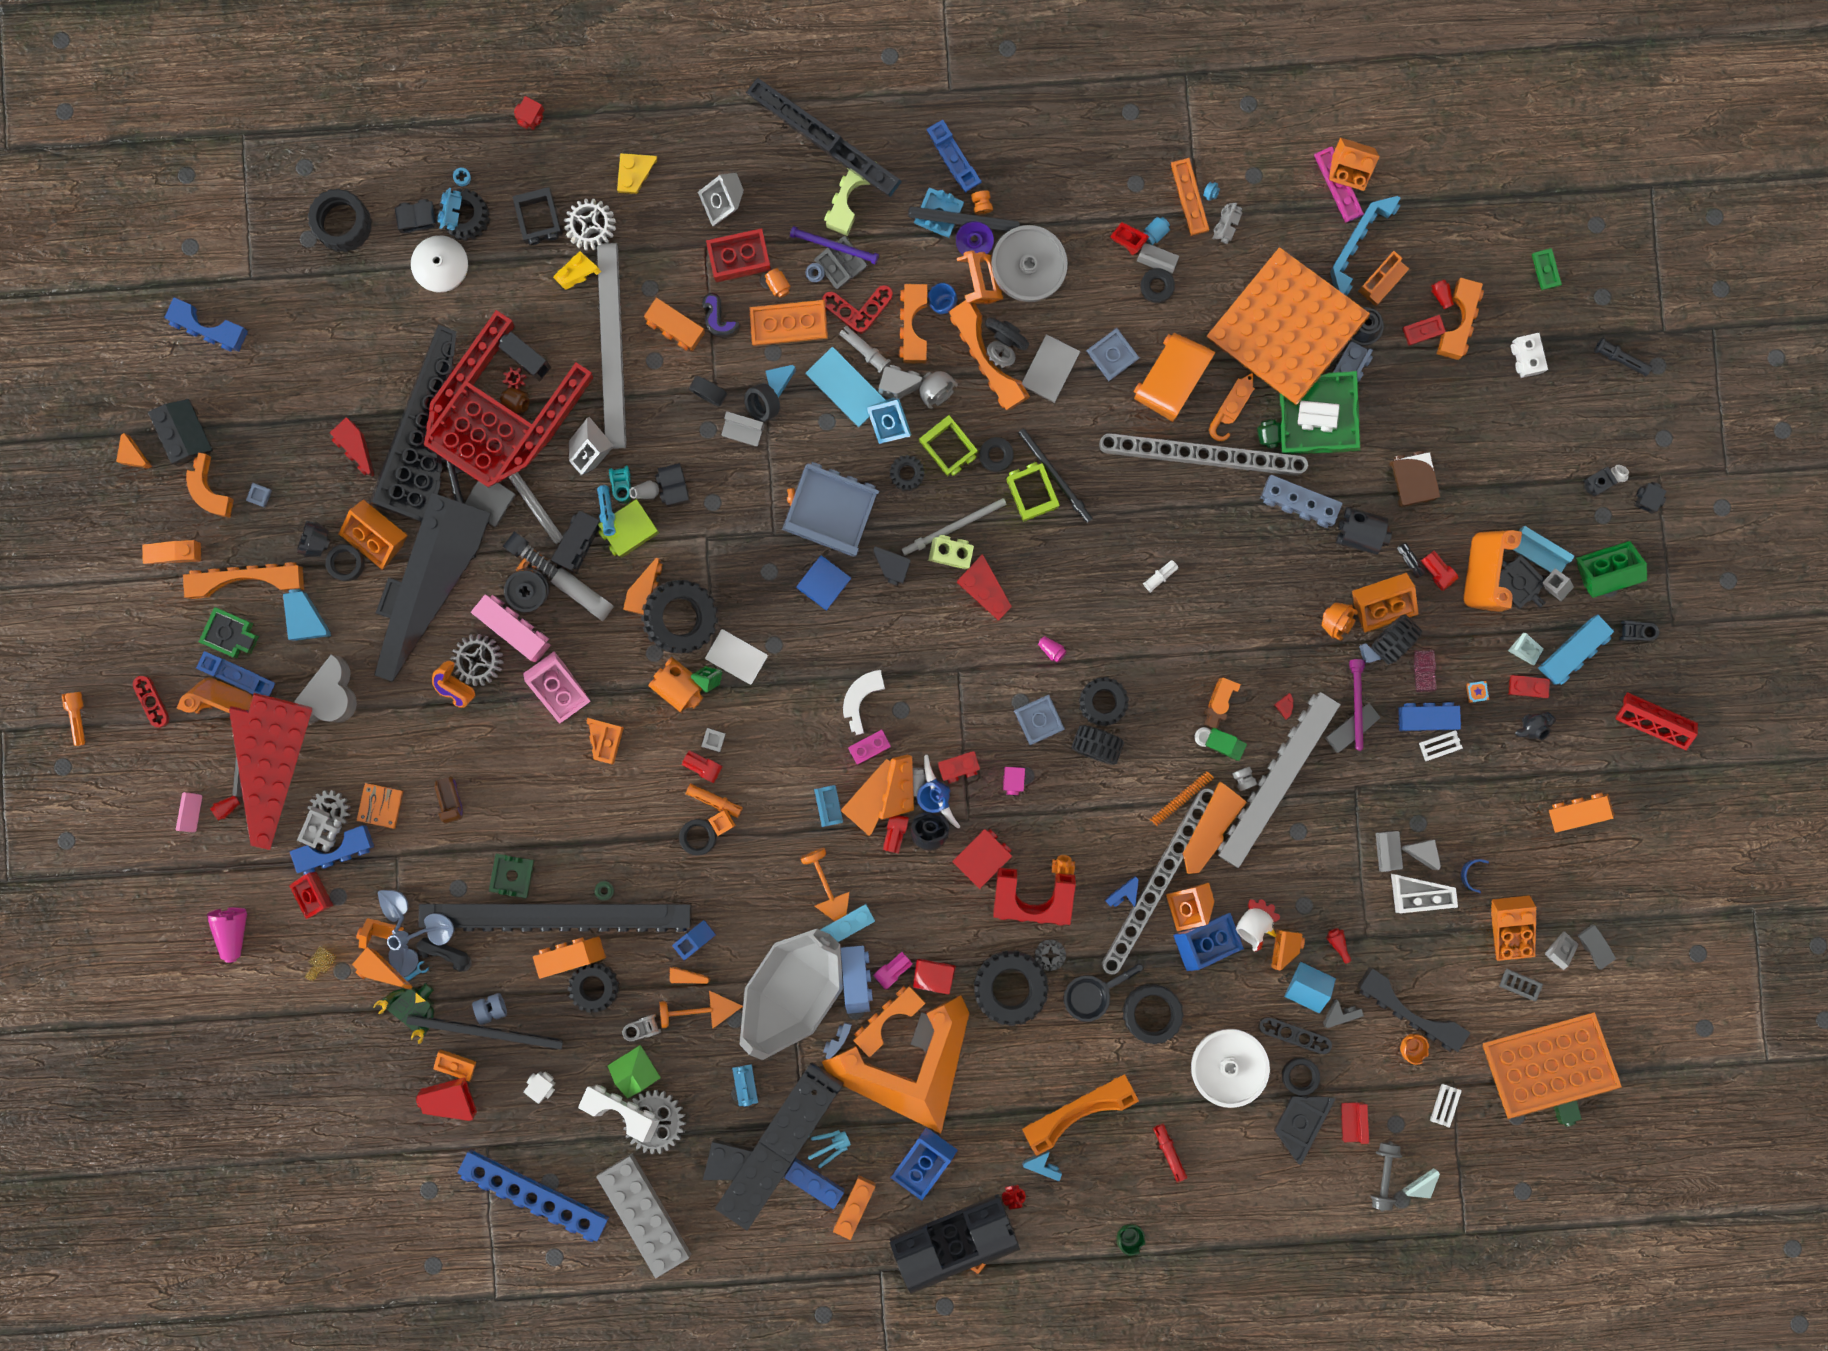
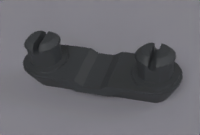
[416,938,469,972]

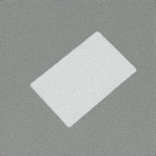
[705,629,768,685]

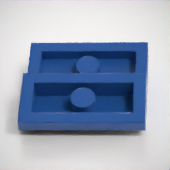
[796,555,851,611]

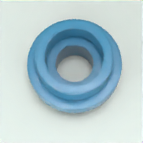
[1203,182,1220,201]

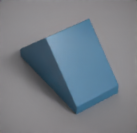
[766,365,796,398]

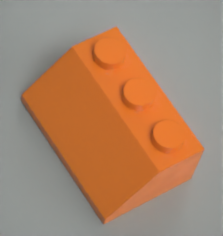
[339,499,408,570]
[1352,573,1418,633]

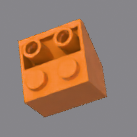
[1329,137,1380,191]

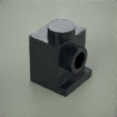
[1583,466,1618,497]

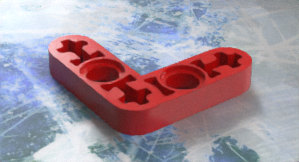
[822,285,893,334]

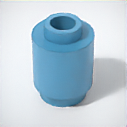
[1144,217,1170,245]

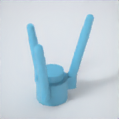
[808,1130,851,1168]

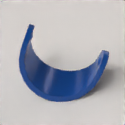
[1461,859,1489,893]

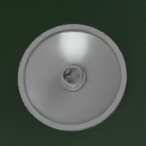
[991,225,1067,302]

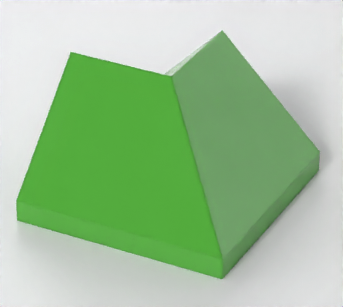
[608,1045,661,1099]

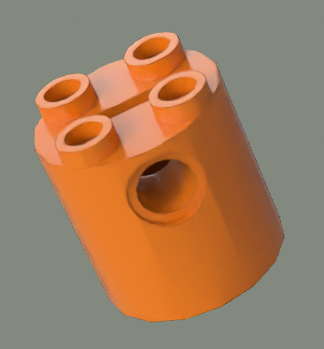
[648,657,704,713]

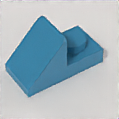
[1022,1150,1062,1181]

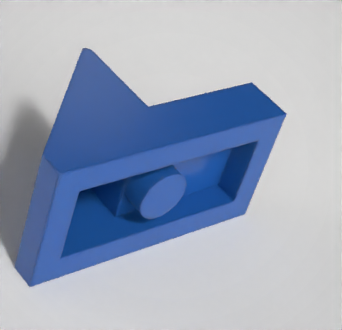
[1105,876,1138,907]

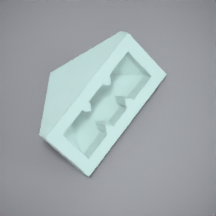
[1508,633,1543,665]
[1402,1168,1440,1198]

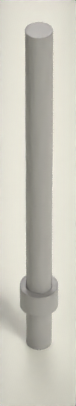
[901,498,1007,556]

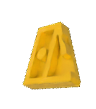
[617,153,657,194]
[553,251,601,290]

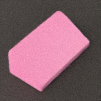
[176,792,202,832]

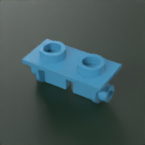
[438,188,462,230]
[732,1064,758,1106]

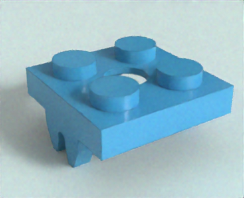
[914,188,964,238]

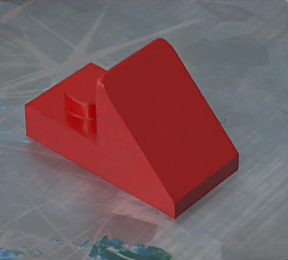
[1110,222,1149,255]

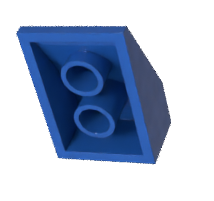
[1173,913,1244,971]
[891,1127,958,1200]

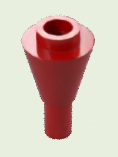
[1326,928,1351,964]

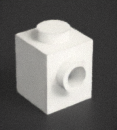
[524,1071,556,1104]

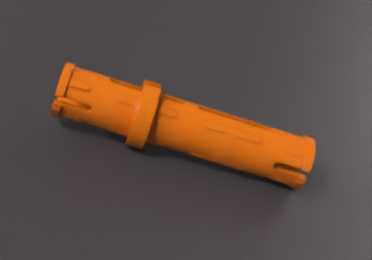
[686,783,743,818]

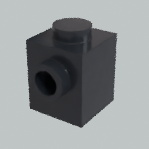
[1634,482,1666,514]

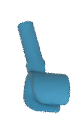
[405,961,429,981]

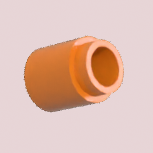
[765,268,791,298]

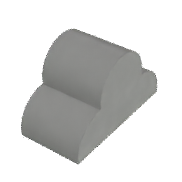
[293,655,357,724]

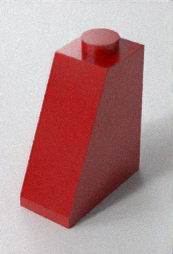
[416,1077,477,1121]

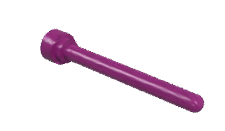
[1349,659,1365,751]

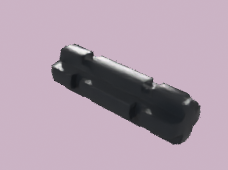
[1397,543,1425,578]

